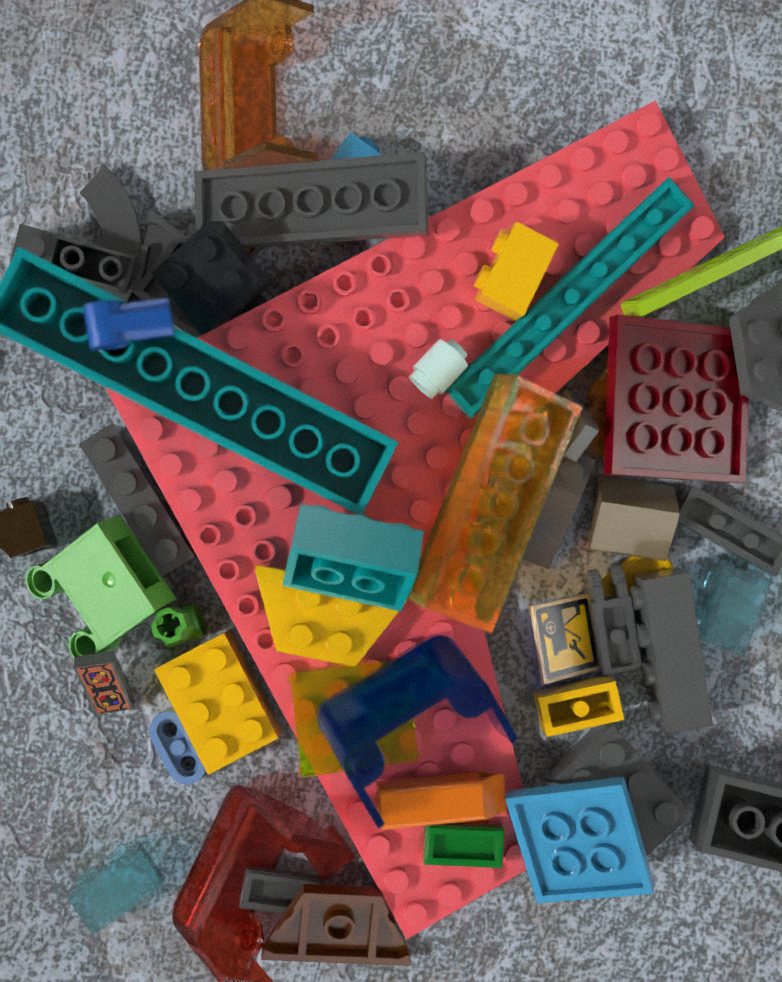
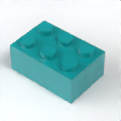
[282,504,424,611]

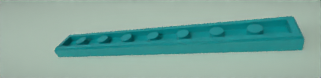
[445,177,695,419]

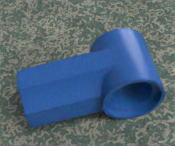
[83,298,175,351]

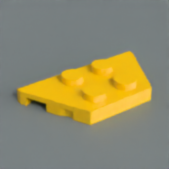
[255,564,407,667]

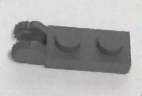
[587,564,642,677]

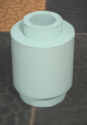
[409,339,468,399]

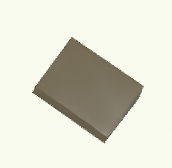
[589,475,680,561]

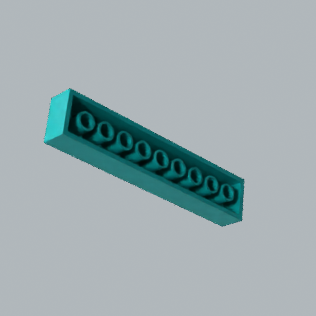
[0,247,399,514]

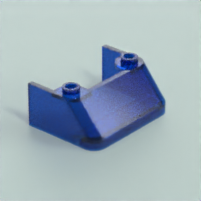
[316,634,519,828]

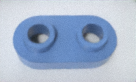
[149,709,206,785]

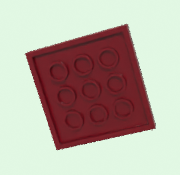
[604,314,749,483]

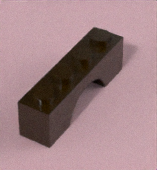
[0,497,58,558]

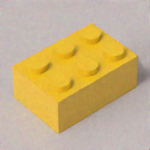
[154,629,282,775]

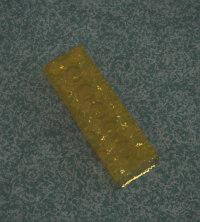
[407,374,583,633]

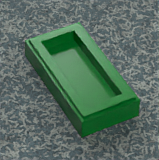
[422,823,505,868]

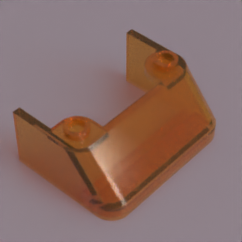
[199,0,318,170]

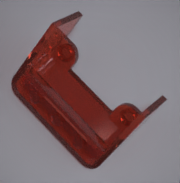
[172,785,341,982]

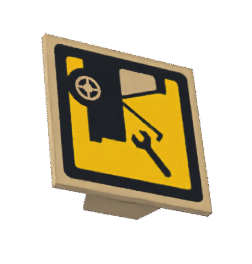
[529,593,600,684]

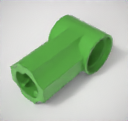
[150,603,206,648]

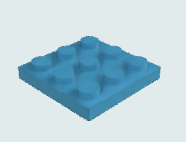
[505,777,655,903]

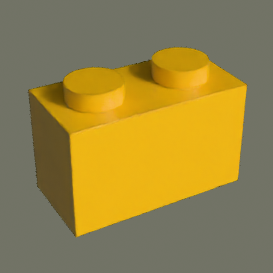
[474,221,559,321]
[533,676,624,737]

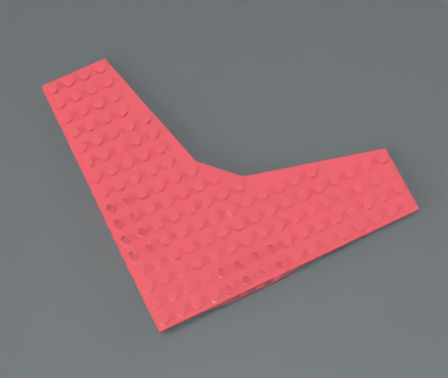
[105,100,725,940]

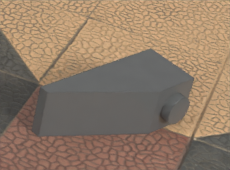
[513,447,595,569]

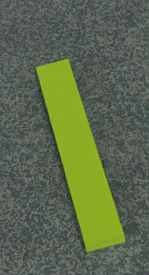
[620,226,782,317]

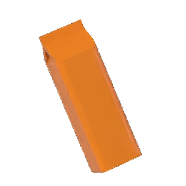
[376,771,506,830]

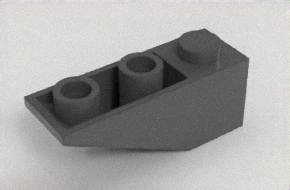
[10,224,136,294]

